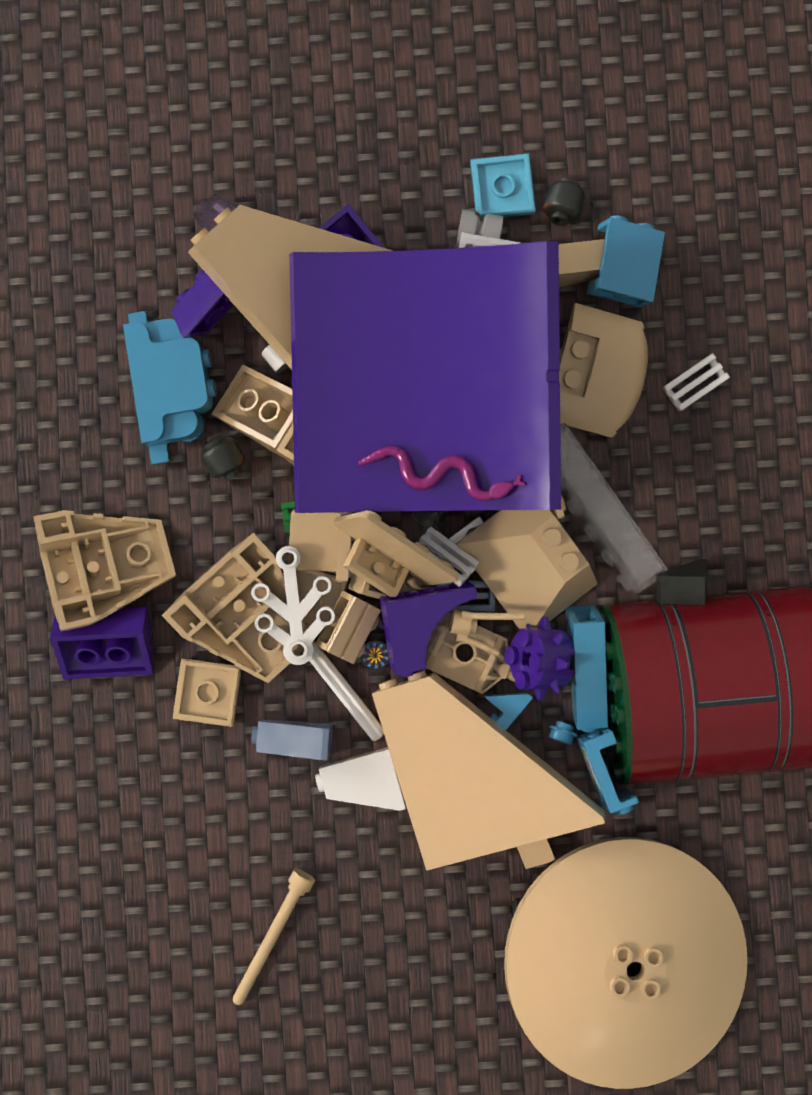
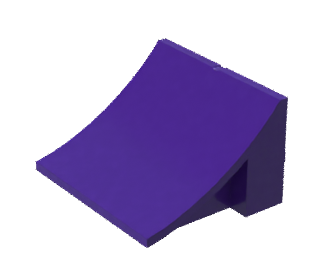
[289,241,561,513]

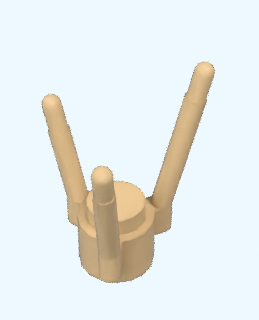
[449,609,526,656]

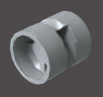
[456,209,504,248]

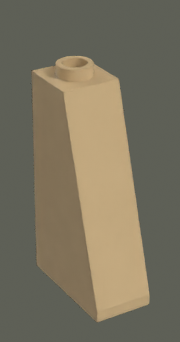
[559,239,605,287]

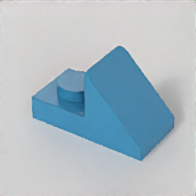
[484,692,533,731]

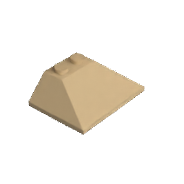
[456,510,597,630]

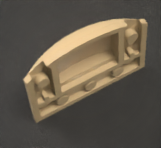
[559,303,648,438]

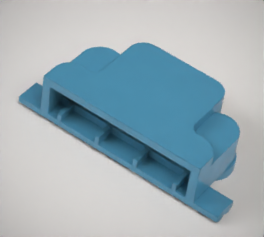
[123,311,217,465]

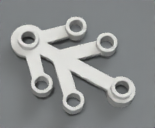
[251,546,335,665]

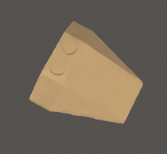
[33,510,176,632]
[162,533,313,683]

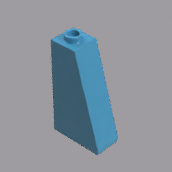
[565,605,608,732]

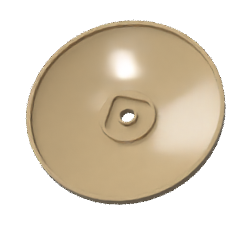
[504,837,747,1089]

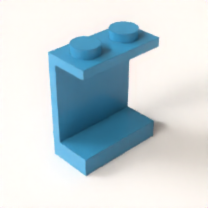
[586,216,665,308]

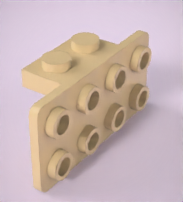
[334,510,460,597]

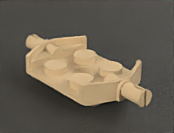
[425,612,515,694]

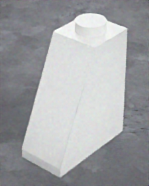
[315,747,406,811]

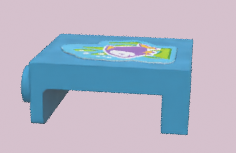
[576,728,639,815]

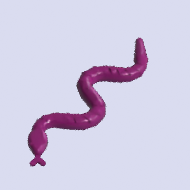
[358,446,525,501]

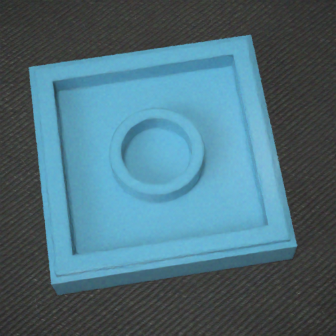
[470,153,536,218]

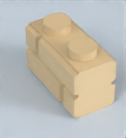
[315,590,381,664]

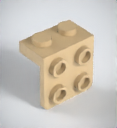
[288,509,356,581]

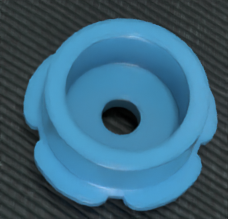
[548,721,578,745]

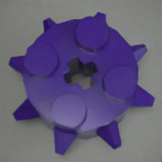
[504,616,575,701]

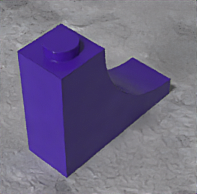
[380,581,477,677]

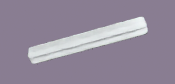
[303,641,384,741]

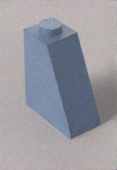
[251,719,333,760]

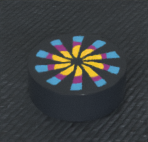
[360,640,389,670]

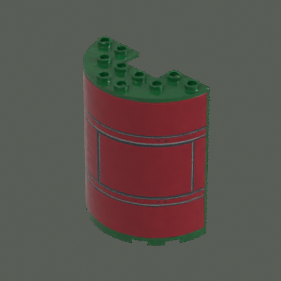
[599,585,812,785]

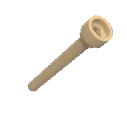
[233,869,315,1005]

